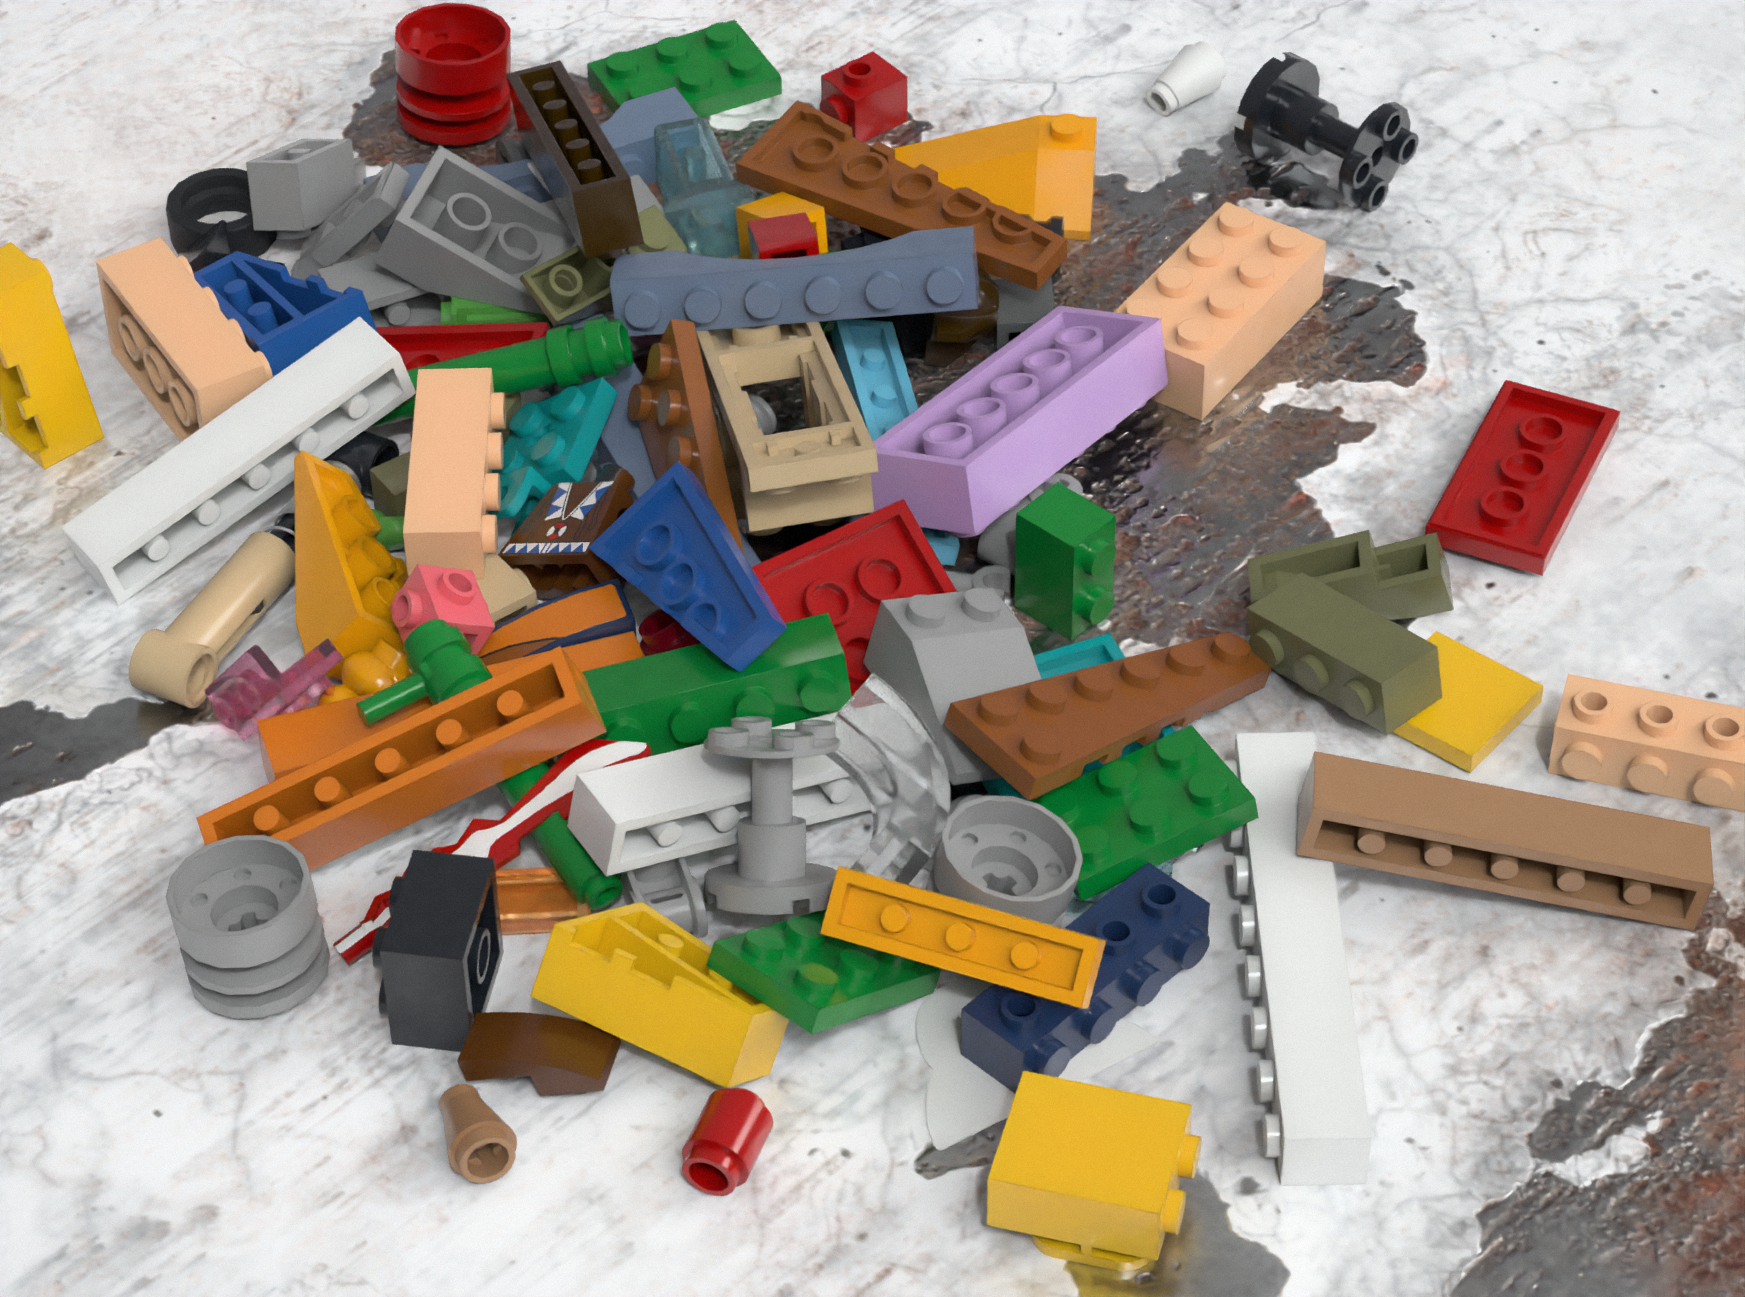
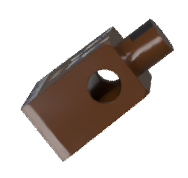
[498,464,635,599]

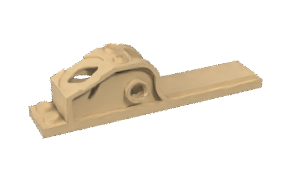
[687,239,879,536]

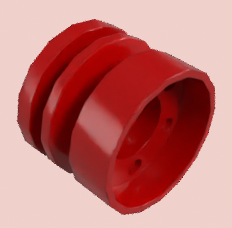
[395,3,511,145]

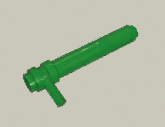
[367,316,633,429]
[356,619,624,910]

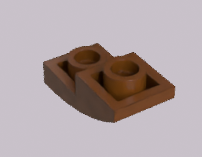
[457,1012,621,1096]

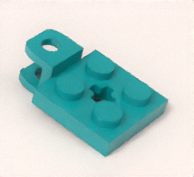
[489,377,619,538]

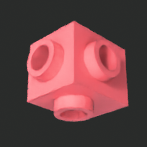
[389,564,495,655]

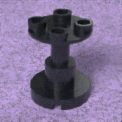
[1234,52,1419,212]

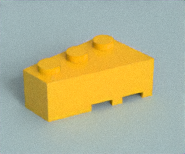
[0,242,105,469]
[530,902,789,1088]

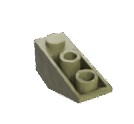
[519,204,689,326]

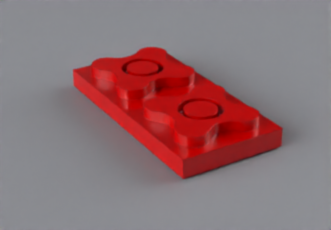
[1425,380,1620,576]

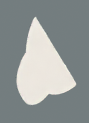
[915,976,1158,1151]

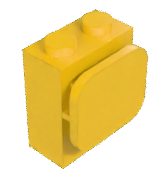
[987,1071,1202,1271]

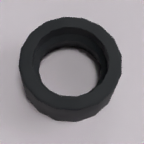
[166,168,277,257]

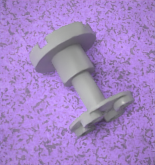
[704,716,840,915]

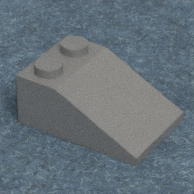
[373,145,578,315]
[863,587,1042,785]

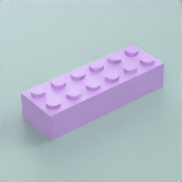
[870,306,1169,538]

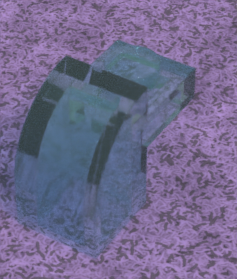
[663,179,756,259]

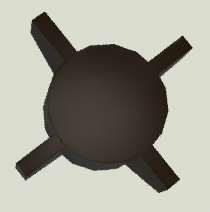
[923,260,999,366]

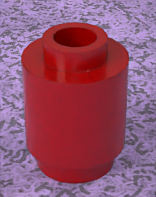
[682,1088,773,1196]

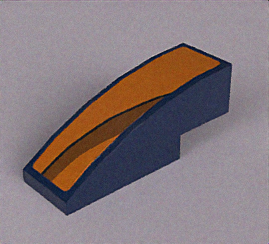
[477,578,637,666]

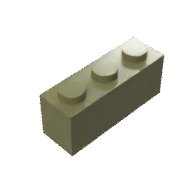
[1246,572,1442,735]

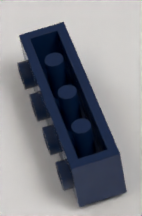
[961,862,1210,1094]

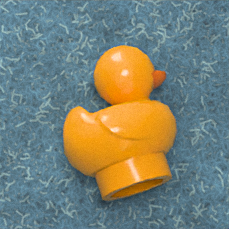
[317,638,412,706]

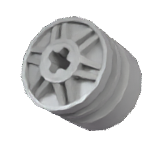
[925,796,1083,927]
[166,835,330,1019]

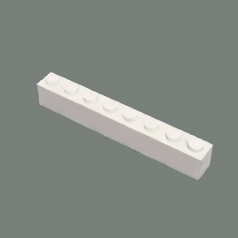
[1223,731,1371,1186]

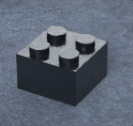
[372,850,504,1052]

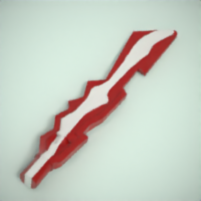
[333,739,651,965]

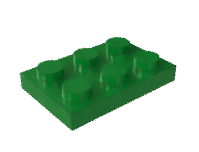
[587,20,782,119]
[1029,725,1259,902]
[706,909,942,1034]

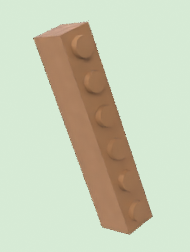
[1297,751,1714,931]

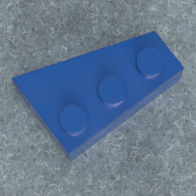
[193,251,378,377]

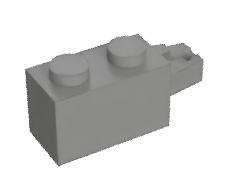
[246,139,366,239]

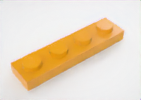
[820,866,1106,1008]

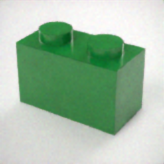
[1014,482,1116,641]

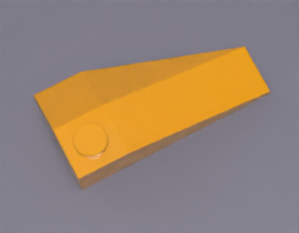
[893,113,1097,240]
[294,450,408,680]

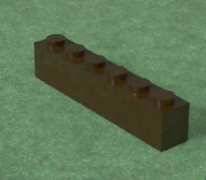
[506,60,644,259]

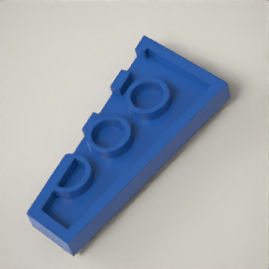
[588,461,787,673]

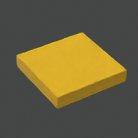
[1392,631,1544,773]

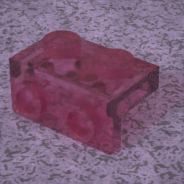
[205,638,344,741]

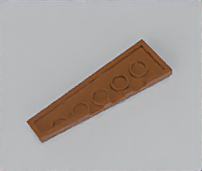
[736,100,1067,291]
[628,319,744,555]
[944,631,1271,800]

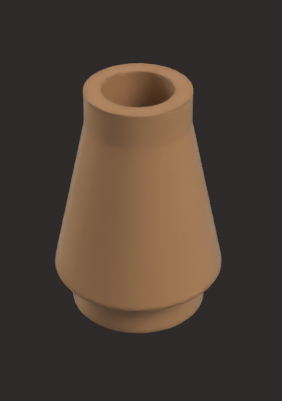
[439,1084,517,1184]

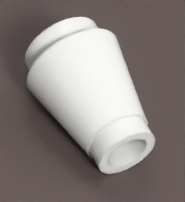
[1146,41,1227,116]

